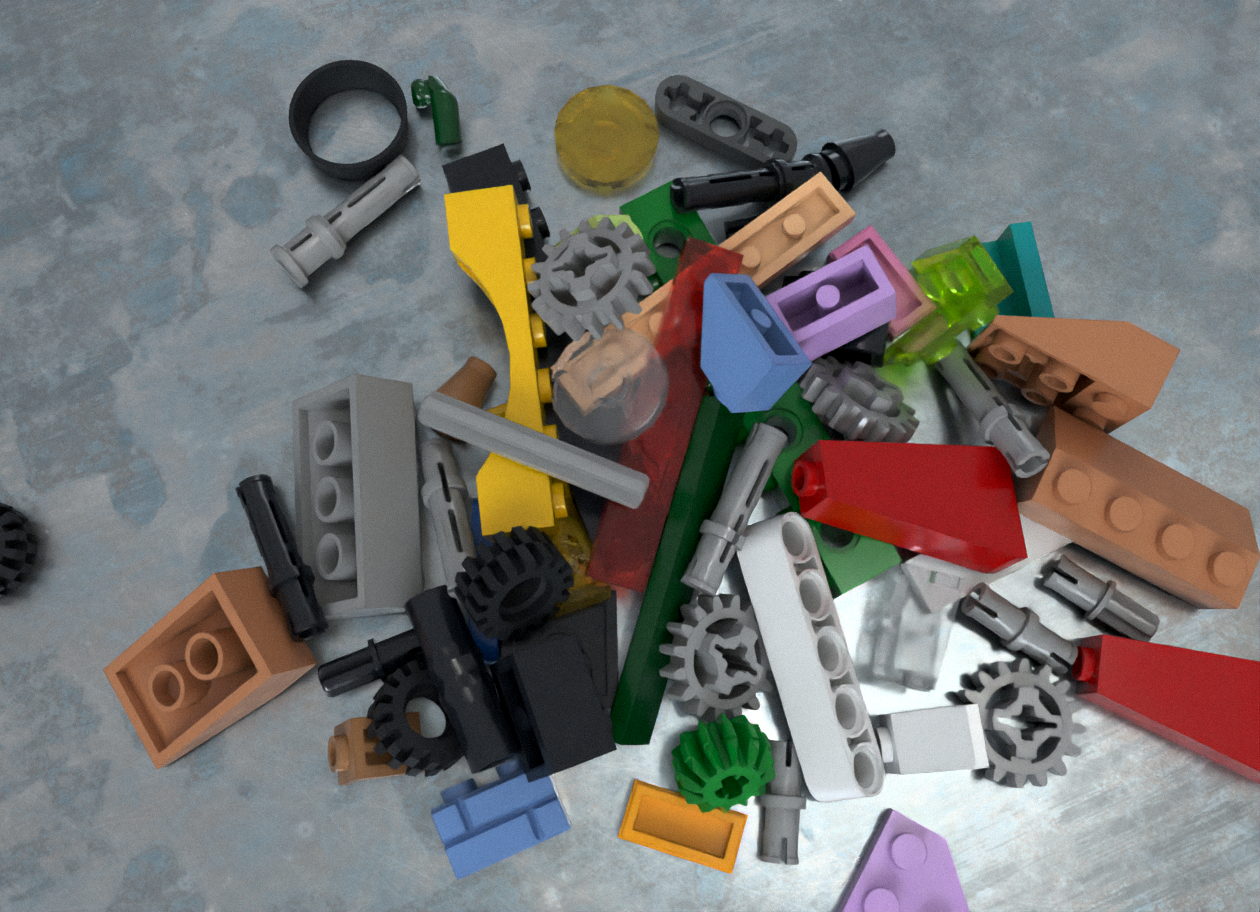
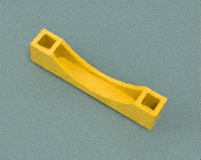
[444,185,568,543]

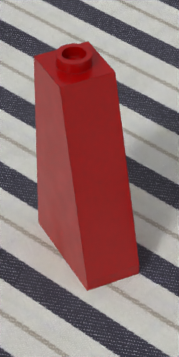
[791,440,1028,574]
[1071,634,1260,784]

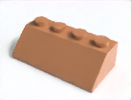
[1014,406,1260,609]

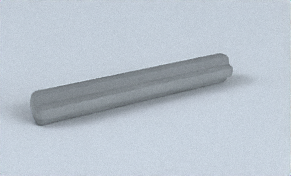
[418,391,650,509]

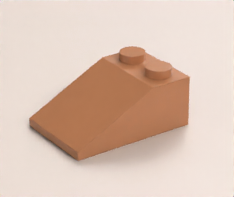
[103,566,317,769]

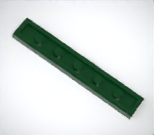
[610,395,745,745]

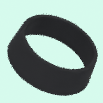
[289,60,408,180]

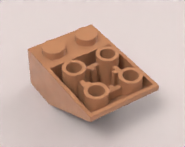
[966,315,1180,434]

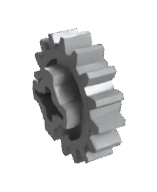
[527,217,656,341]
[799,356,920,443]
[659,593,774,722]
[957,658,1086,789]

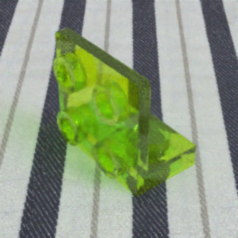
[883,235,1014,367]

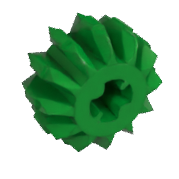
[671,713,776,813]

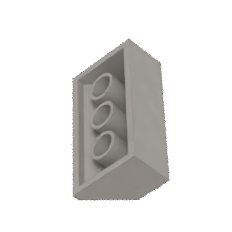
[292,374,425,620]

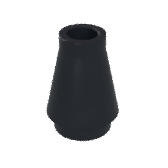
[819,128,896,193]

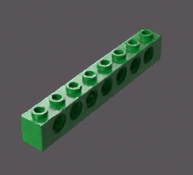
[619,179,903,600]

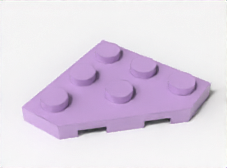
[837,808,969,912]

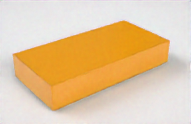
[618,779,748,874]

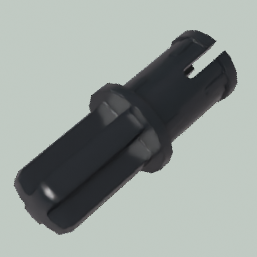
[318,628,425,697]

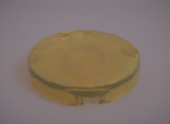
[554,85,659,189]

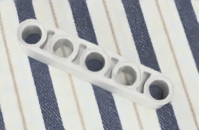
[736,512,885,803]

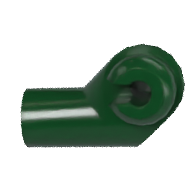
[411,75,462,146]

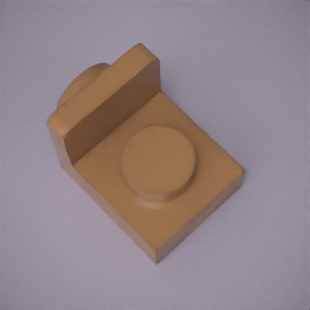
[328,712,425,786]

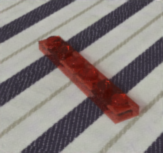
[584,237,744,593]

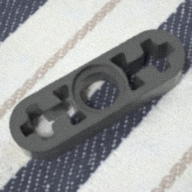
[654,75,797,170]

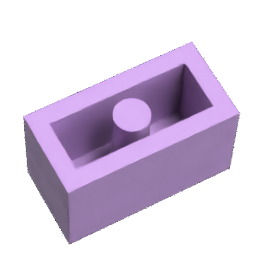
[765,244,896,361]

